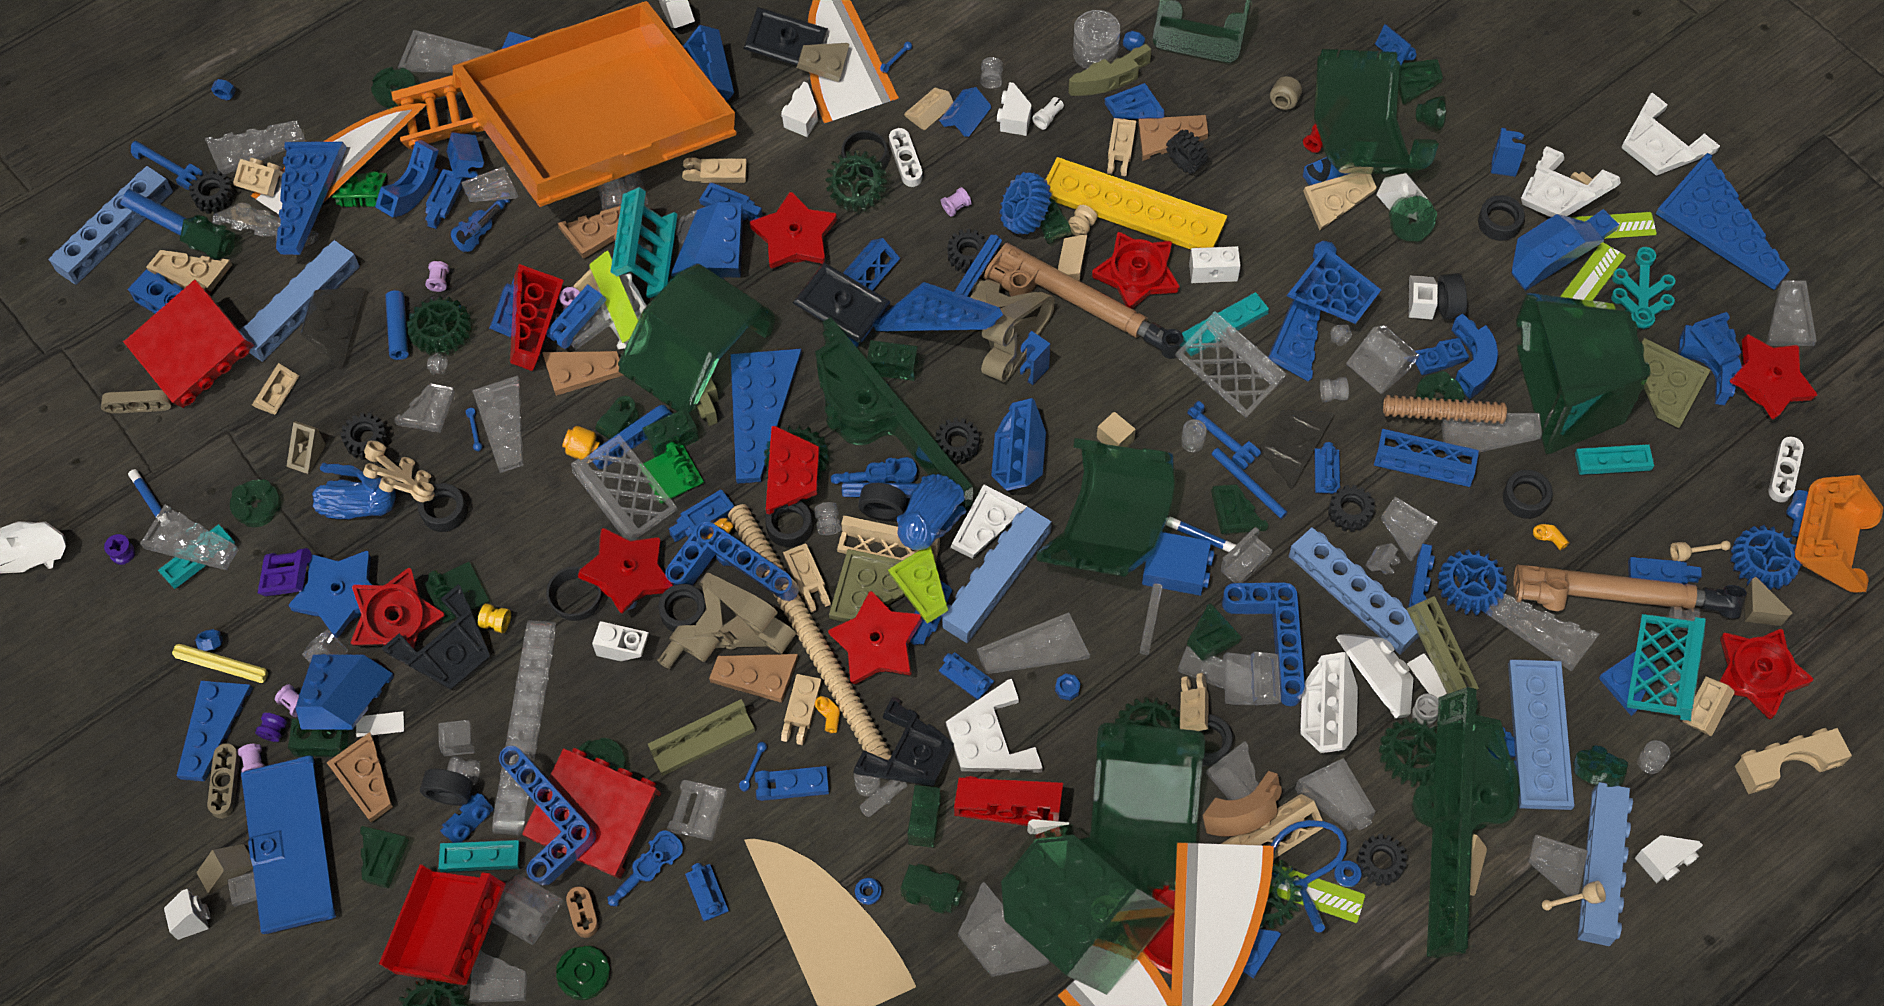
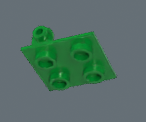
[332,171,387,207]
[639,442,704,504]

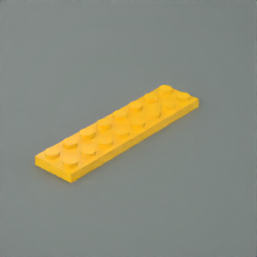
[1046,157,1227,249]

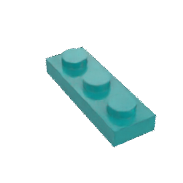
[1575,444,1654,475]
[158,524,235,589]
[438,840,521,872]

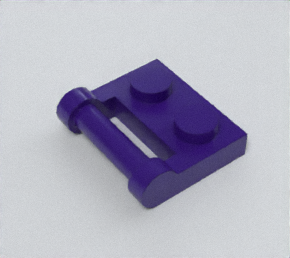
[258,548,312,596]

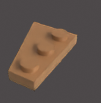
[1138,115,1208,161]
[558,206,621,259]
[709,654,798,703]
[327,732,393,822]

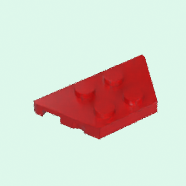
[766,426,819,514]

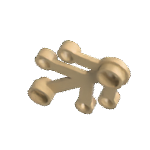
[363,441,435,502]

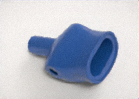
[1786,490,1808,537]

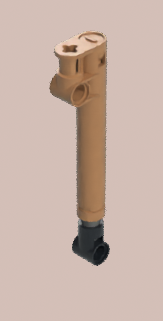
[984,243,1184,359]
[1513,564,1747,618]

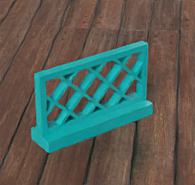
[1627,614,1706,721]

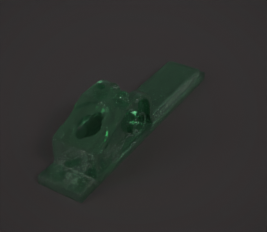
[815,317,973,514]
[1427,687,1520,958]

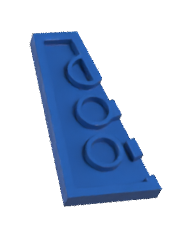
[1267,299,1320,381]
[177,681,253,781]

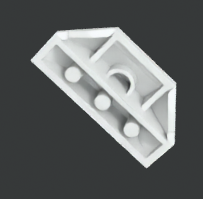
[1336,634,1413,718]
[1301,652,1358,753]

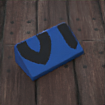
[1303,150,1353,186]

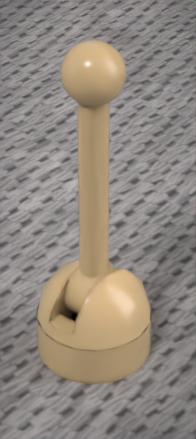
[1670,541,1731,562]
[1542,881,1606,910]

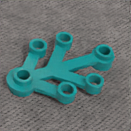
[1611,247,1675,329]

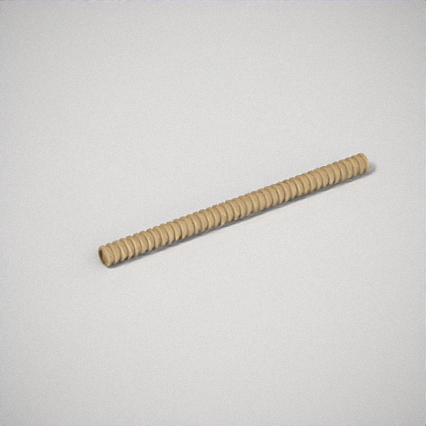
[728,504,891,760]

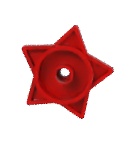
[750,192,837,269]
[1092,232,1179,309]
[1729,334,1817,419]
[578,528,673,613]
[351,568,444,649]
[828,591,923,684]
[1719,629,1813,719]

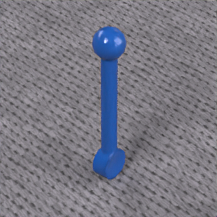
[880,42,912,73]
[466,408,482,451]
[739,742,767,791]

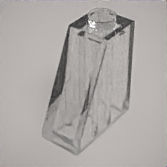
[1295,758,1375,831]

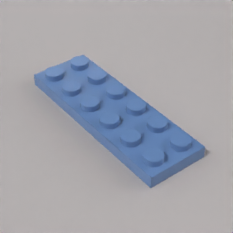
[1508,660,1574,810]

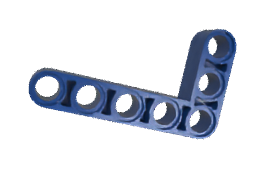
[666,521,799,601]
[1222,583,1305,706]
[499,746,596,885]

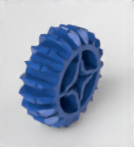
[999,172,1052,235]
[1730,525,1801,590]
[1438,549,1507,616]

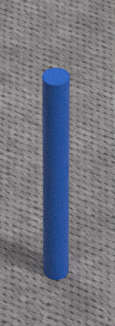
[1212,448,1288,519]

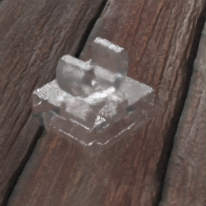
[1365,543,1400,575]

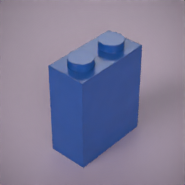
[1142,530,1214,596]

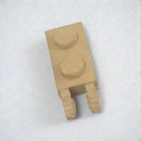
[1107,118,1136,176]
[682,158,747,183]
[783,543,831,612]
[1180,673,1208,734]
[781,674,822,745]

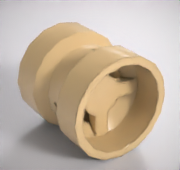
[1067,205,1097,236]

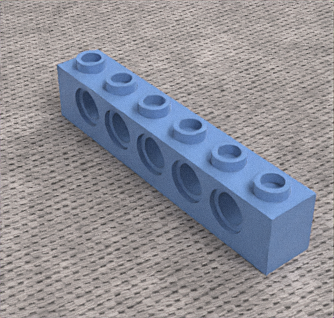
[48,166,173,285]
[1289,528,1420,655]

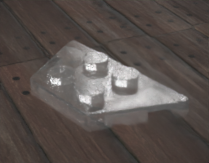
[958,882,1049,977]

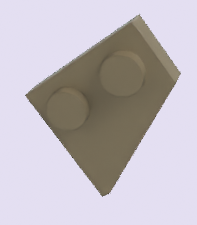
[797,43,849,82]

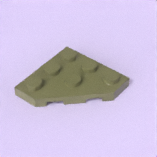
[1632,338,1710,428]
[829,549,905,622]

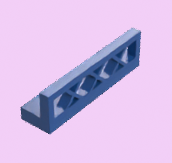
[843,238,900,290]
[1374,429,1479,487]

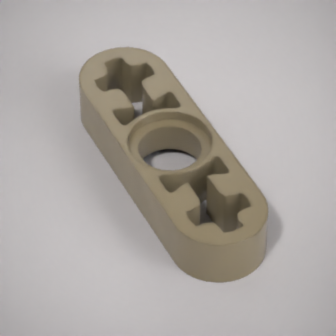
[101,390,172,413]
[207,744,240,819]

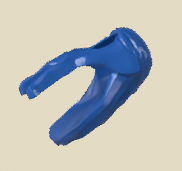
[312,463,396,519]
[897,474,966,550]

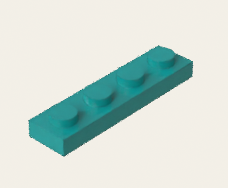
[1182,292,1269,356]

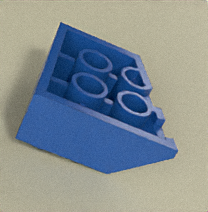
[671,202,744,278]
[1287,246,1381,324]
[295,654,393,730]

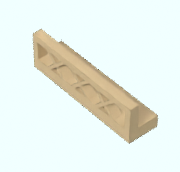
[837,516,940,563]
[1221,794,1323,859]

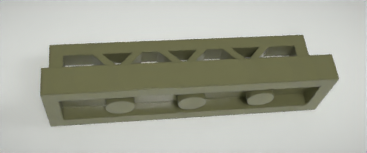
[1407,596,1479,701]
[648,699,755,776]

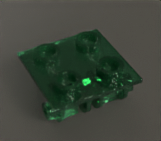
[424,562,489,623]

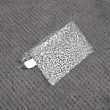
[1220,527,1273,583]

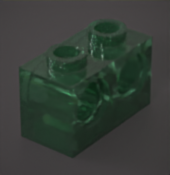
[867,340,918,381]
[642,408,699,458]
[288,719,349,757]
[907,785,941,848]

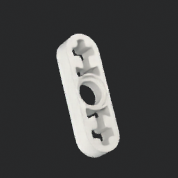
[889,128,922,187]
[1768,437,1804,502]

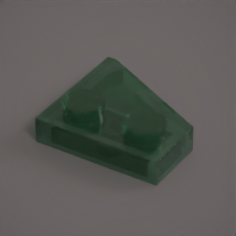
[1393,59,1443,104]
[1211,485,1268,534]
[1186,603,1242,661]
[360,826,409,889]

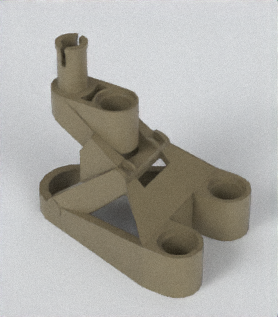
[970,279,1055,382]
[657,573,796,670]

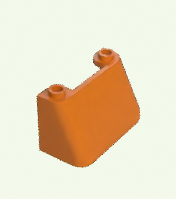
[1795,475,1884,592]

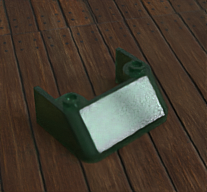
[1153,0,1252,63]

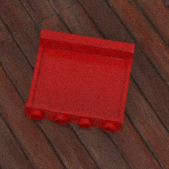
[123,279,255,408]
[522,748,661,879]
[379,865,506,986]

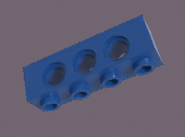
[128,269,183,314]

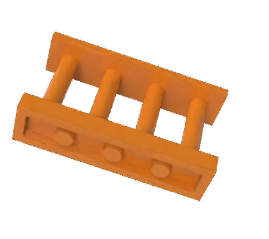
[391,75,485,149]

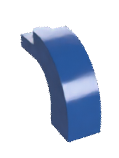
[375,140,439,218]
[1451,314,1498,399]
[1678,325,1741,405]

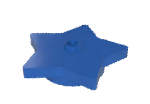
[289,551,371,638]

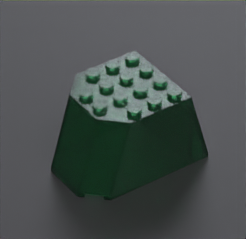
[1516,293,1651,454]
[1001,824,1175,995]

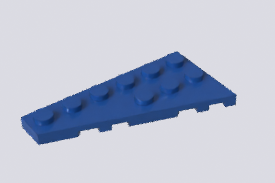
[276,141,347,255]
[873,282,1003,331]
[731,349,802,484]

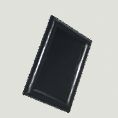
[743,7,828,66]
[793,262,890,343]

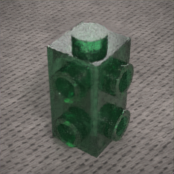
[180,215,236,259]
[900,864,963,913]

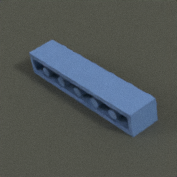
[240,240,360,362]
[941,507,1051,643]
[1577,782,1633,946]

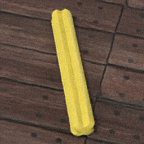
[172,644,268,683]

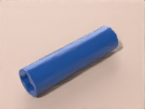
[120,189,193,238]
[385,291,409,360]

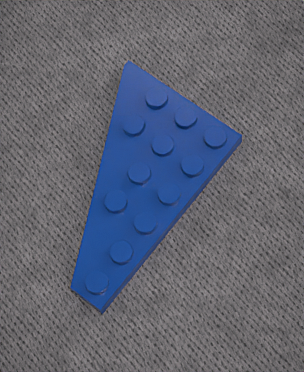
[1656,153,1790,290]

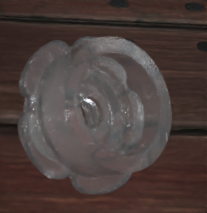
[1330,324,1352,346]
[427,352,448,376]

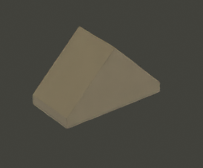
[287,421,326,474]
[1745,577,1792,626]
[196,844,253,895]

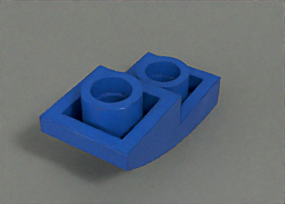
[1412,338,1469,375]

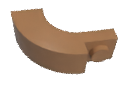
[1203,771,1282,836]

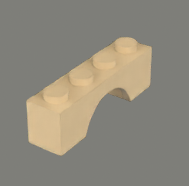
[1735,728,1852,794]

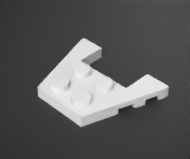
[1622,93,1720,175]
[1521,147,1621,217]
[946,679,1043,773]

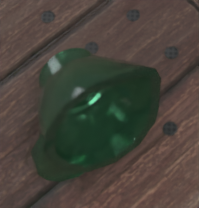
[1416,96,1446,130]

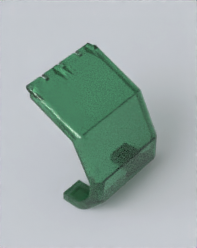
[1314,49,1439,175]
[618,263,775,417]
[1036,438,1176,577]
[1087,723,1205,891]

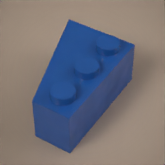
[683,25,734,102]

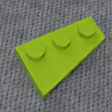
[888,546,948,624]

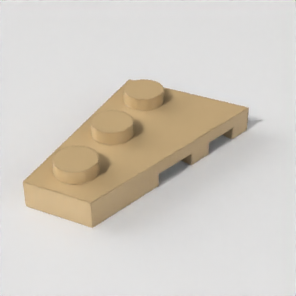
[1303,169,1377,230]
[146,250,232,294]

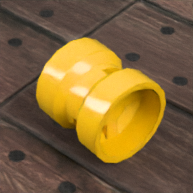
[478,603,511,633]

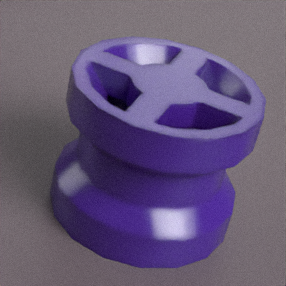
[104,534,135,565]
[255,713,287,742]

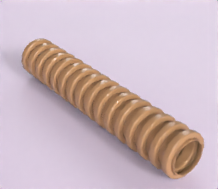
[1383,395,1507,424]

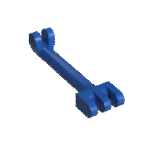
[131,141,203,190]
[1187,401,1261,470]

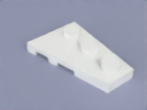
[951,485,1027,559]

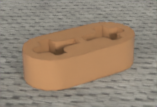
[566,887,599,938]

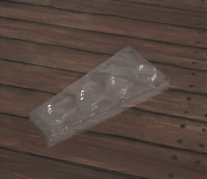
[205,120,306,174]
[212,203,319,247]
[140,504,238,570]
[977,613,1090,674]

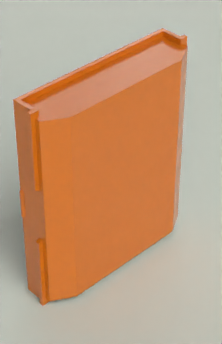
[452,1,736,207]

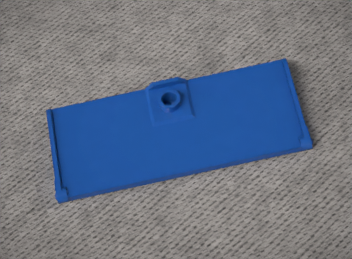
[241,756,336,934]

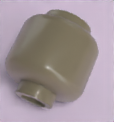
[1270,76,1302,110]

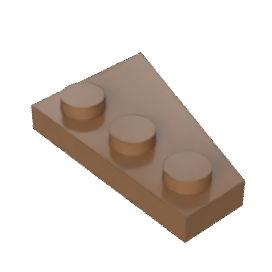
[542,351,624,396]

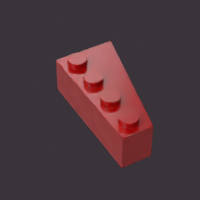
[510,264,564,371]
[954,776,1063,826]

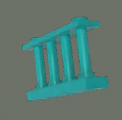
[610,187,678,298]

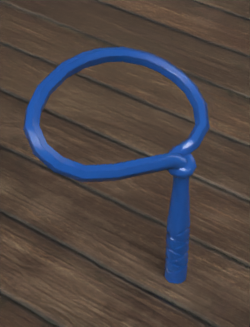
[1271,820,1347,932]

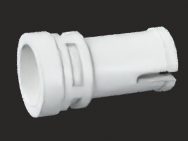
[1032,97,1064,129]

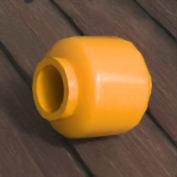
[562,426,600,461]

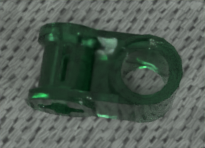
[1040,198,1071,244]
[595,396,638,440]

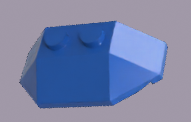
[1511,214,1604,291]
[991,398,1046,491]

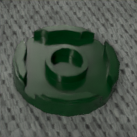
[556,946,610,1000]

